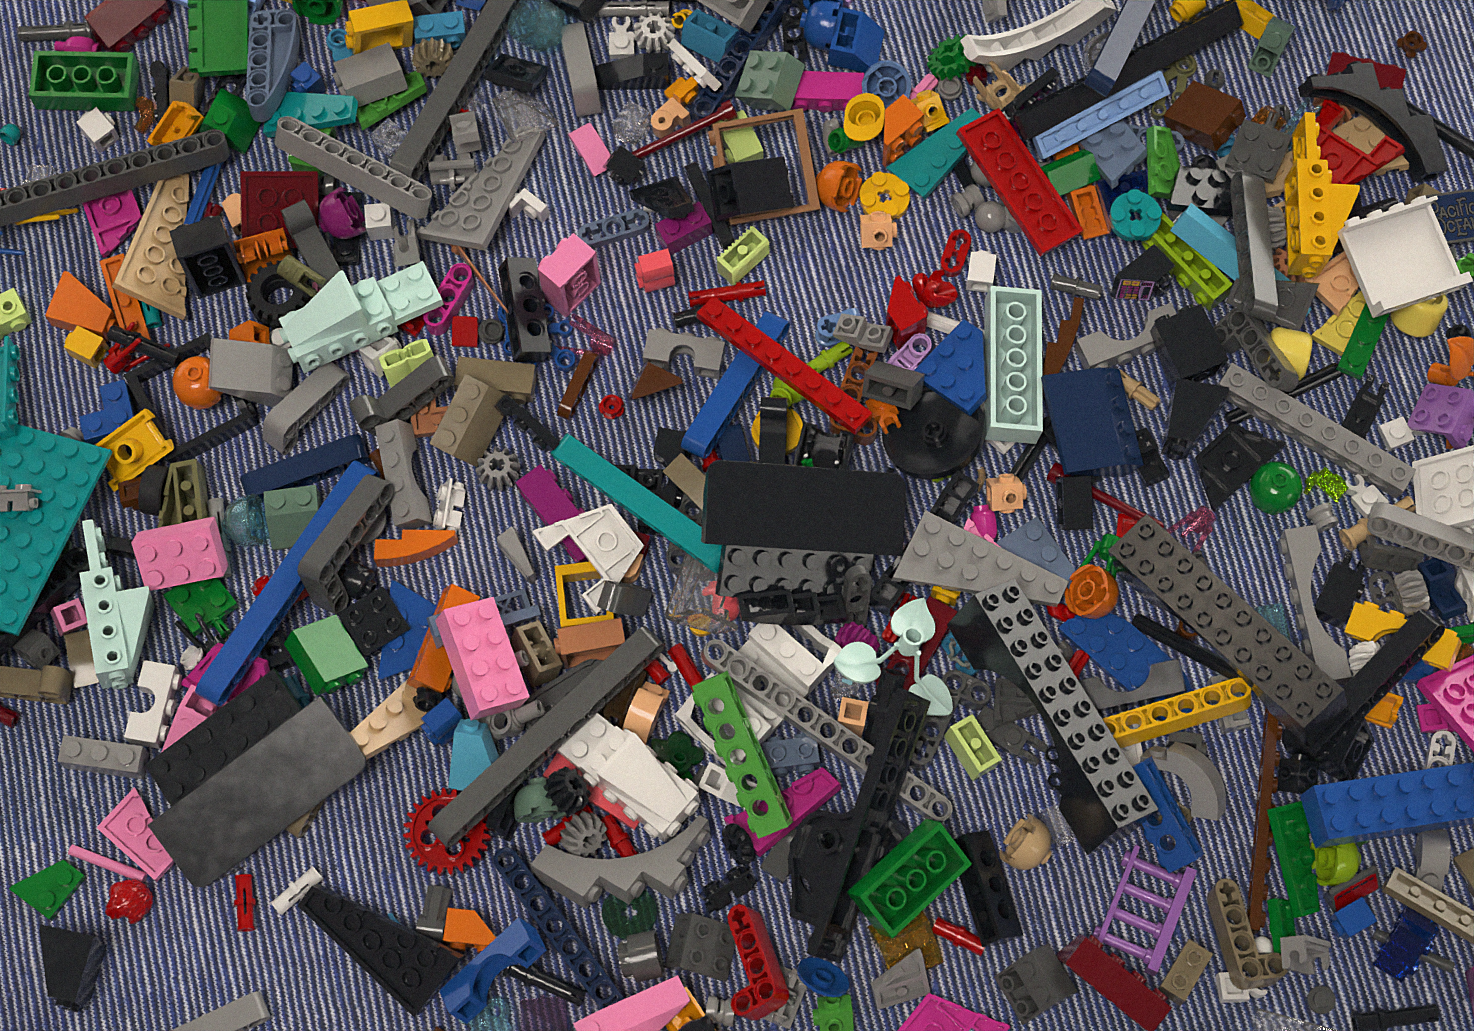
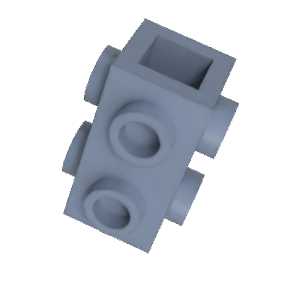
[762,733,820,777]

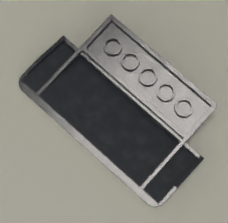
[701,460,906,603]
[145,669,366,887]

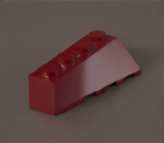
[1056,934,1172,1031]

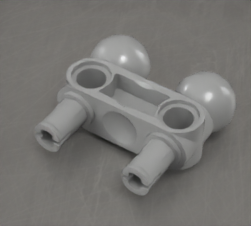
[971,161,1050,233]
[452,650,545,744]

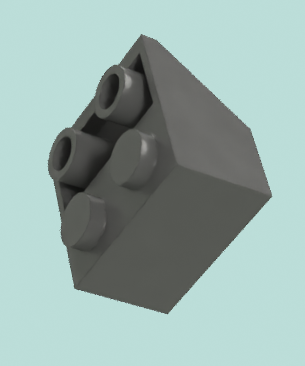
[994,943,1078,1025]

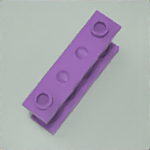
[1092,845,1197,976]

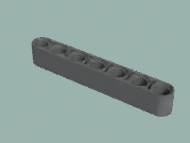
[1230,171,1278,322]

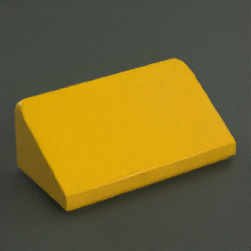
[1225,0,1277,39]

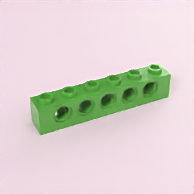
[692,670,793,839]

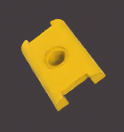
[95,409,174,492]

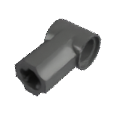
[416,885,452,943]

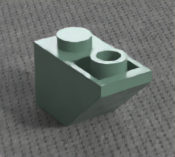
[1247,16,1296,78]

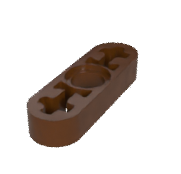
[557,350,600,421]

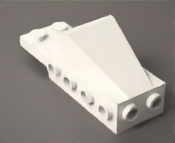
[556,713,700,843]

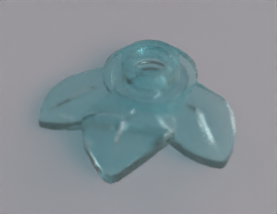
[458,997,512,1031]

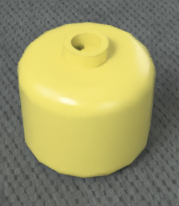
[1390,295,1448,338]
[1267,327,1313,380]

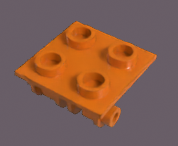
[233,228,292,282]

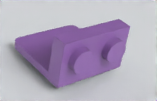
[1407,383,1474,449]

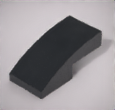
[1135,427,1170,487]

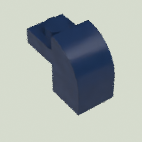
[1417,558,1467,621]

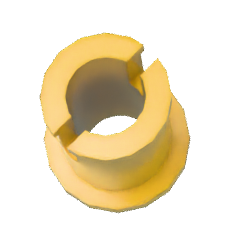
[671,9,693,28]

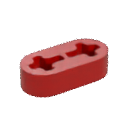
[940,229,971,277]

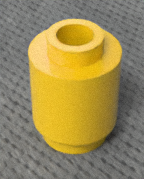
[1169,0,1207,23]

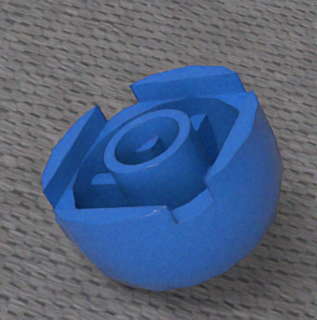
[799,0,840,51]

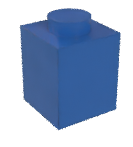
[1329,897,1377,942]

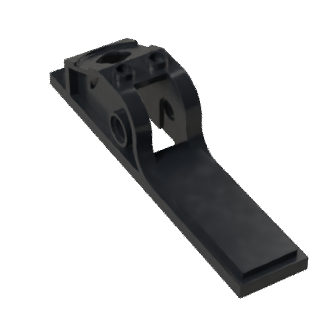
[788,688,931,963]

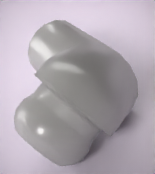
[823,118,841,157]

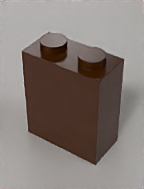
[1163,80,1246,152]

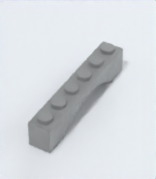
[1278,525,1352,685]

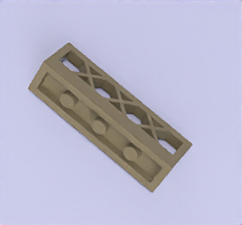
[1381,867,1474,944]

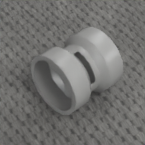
[950,184,985,218]
[706,996,735,1027]

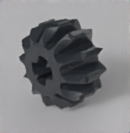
[543,767,591,815]

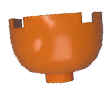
[815,161,862,212]
[172,356,223,410]
[1065,564,1119,619]

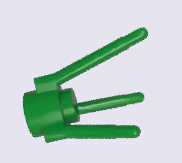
[1079,534,1120,580]

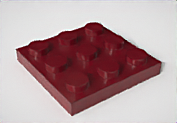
[240,171,319,248]

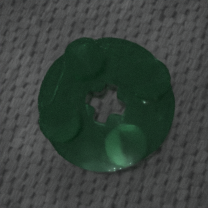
[602,890,657,941]

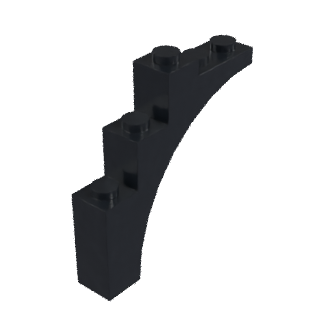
[1298,61,1448,183]

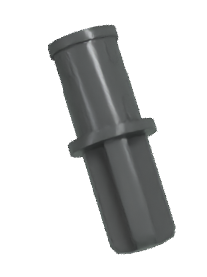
[1050,273,1102,300]

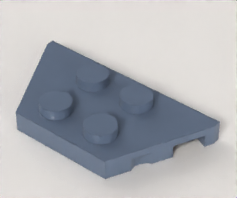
[1076,121,1147,188]

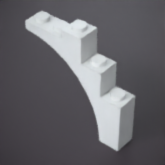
[960,0,1117,74]

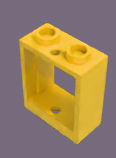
[345,0,414,55]
[555,562,614,628]

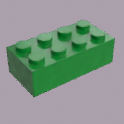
[29,51,140,111]
[847,818,972,939]

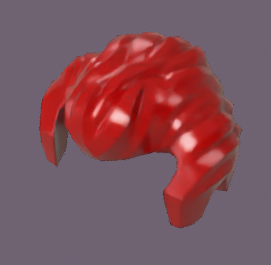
[912,269,958,308]
[105,879,153,924]

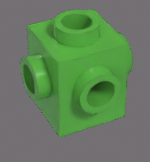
[812,995,854,1031]

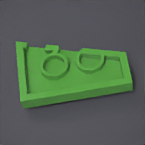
[1146,125,1180,199]

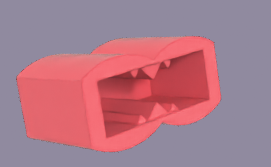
[634,248,675,293]

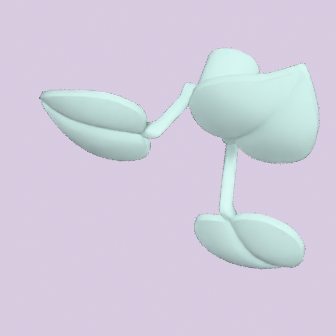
[833,598,953,716]

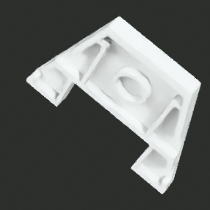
[532,504,644,615]

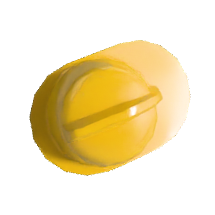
[844,93,885,141]

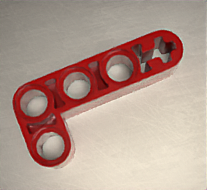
[727,904,789,1021]

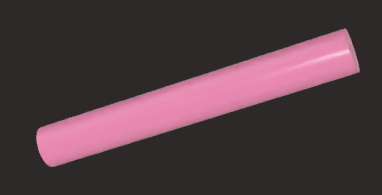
[68,844,147,883]

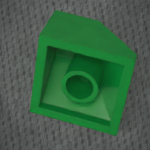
[199,88,261,155]

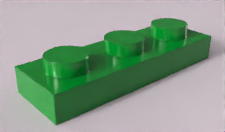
[1336,303,1390,380]

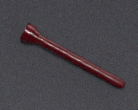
[631,99,738,159]
[1047,462,1164,529]

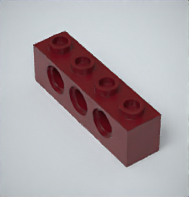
[874,596,958,692]

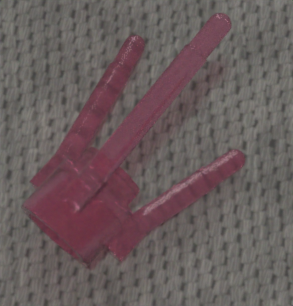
[557,313,615,359]
[1165,506,1216,553]

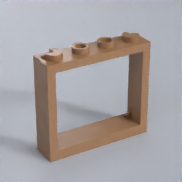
[708,108,820,227]

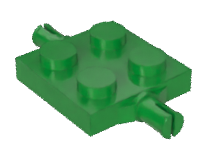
[163,578,238,638]

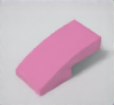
[568,122,611,177]

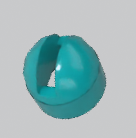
[0,123,21,146]

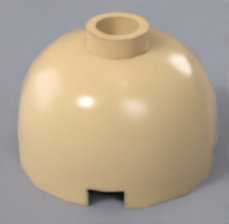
[999,814,1052,870]

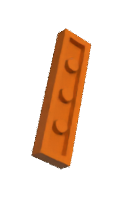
[99,253,151,353]

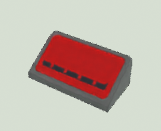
[1324,865,1380,913]

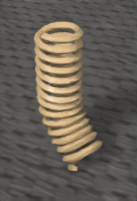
[977,467,986,492]

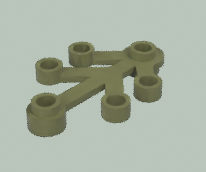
[1150,54,1197,120]

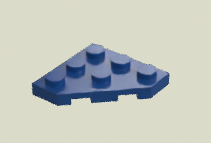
[914,319,987,416]

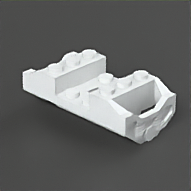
[675,623,842,767]

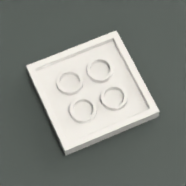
[1412,445,1474,528]

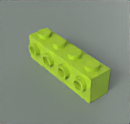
[1141,212,1233,312]

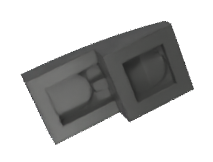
[760,828,797,884]

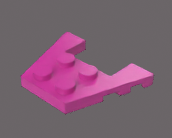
[898,993,1010,1031]

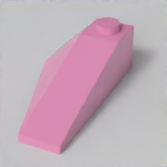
[573,975,690,1031]

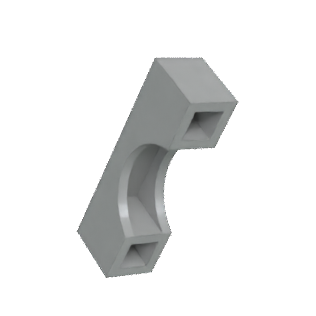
[1074,303,1177,370]
[375,419,432,530]

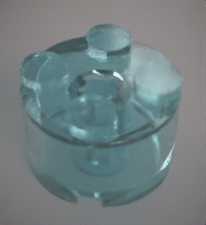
[508,0,565,52]

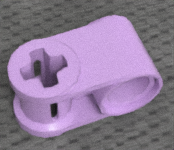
[887,333,932,371]

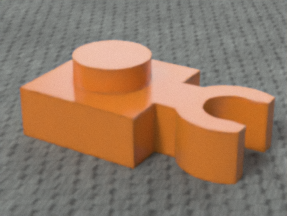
[865,399,901,434]

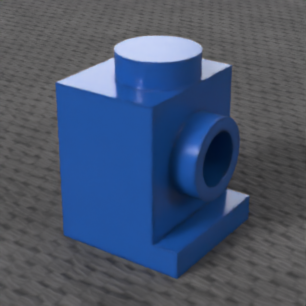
[290,61,326,94]

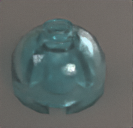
[222,494,270,547]

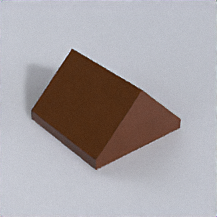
[628,362,683,400]

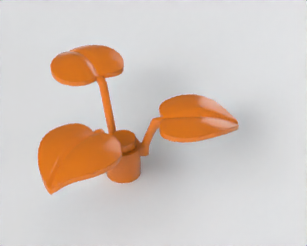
[1427,336,1474,449]

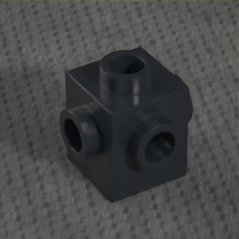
[1277,754,1319,794]

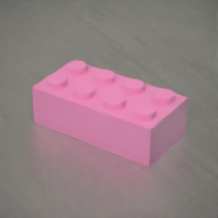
[435,597,529,721]

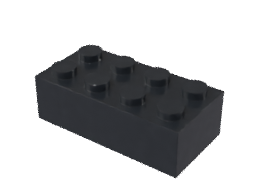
[169,215,247,299]

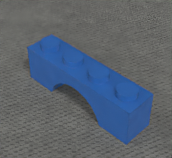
[439,917,547,1024]

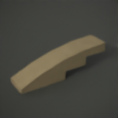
[663,453,706,511]

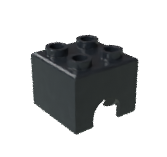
[793,422,855,469]

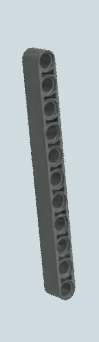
[389,0,526,181]
[0,129,230,227]
[428,626,665,848]

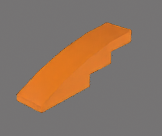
[1053,143,1109,240]

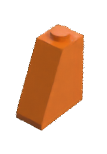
[45,271,118,342]

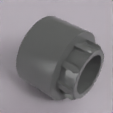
[617,930,665,982]

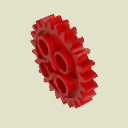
[403,787,492,877]

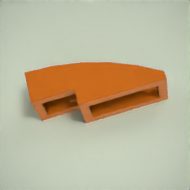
[374,529,458,567]

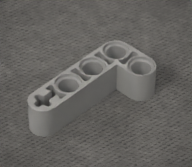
[558,21,602,117]
[263,362,350,455]

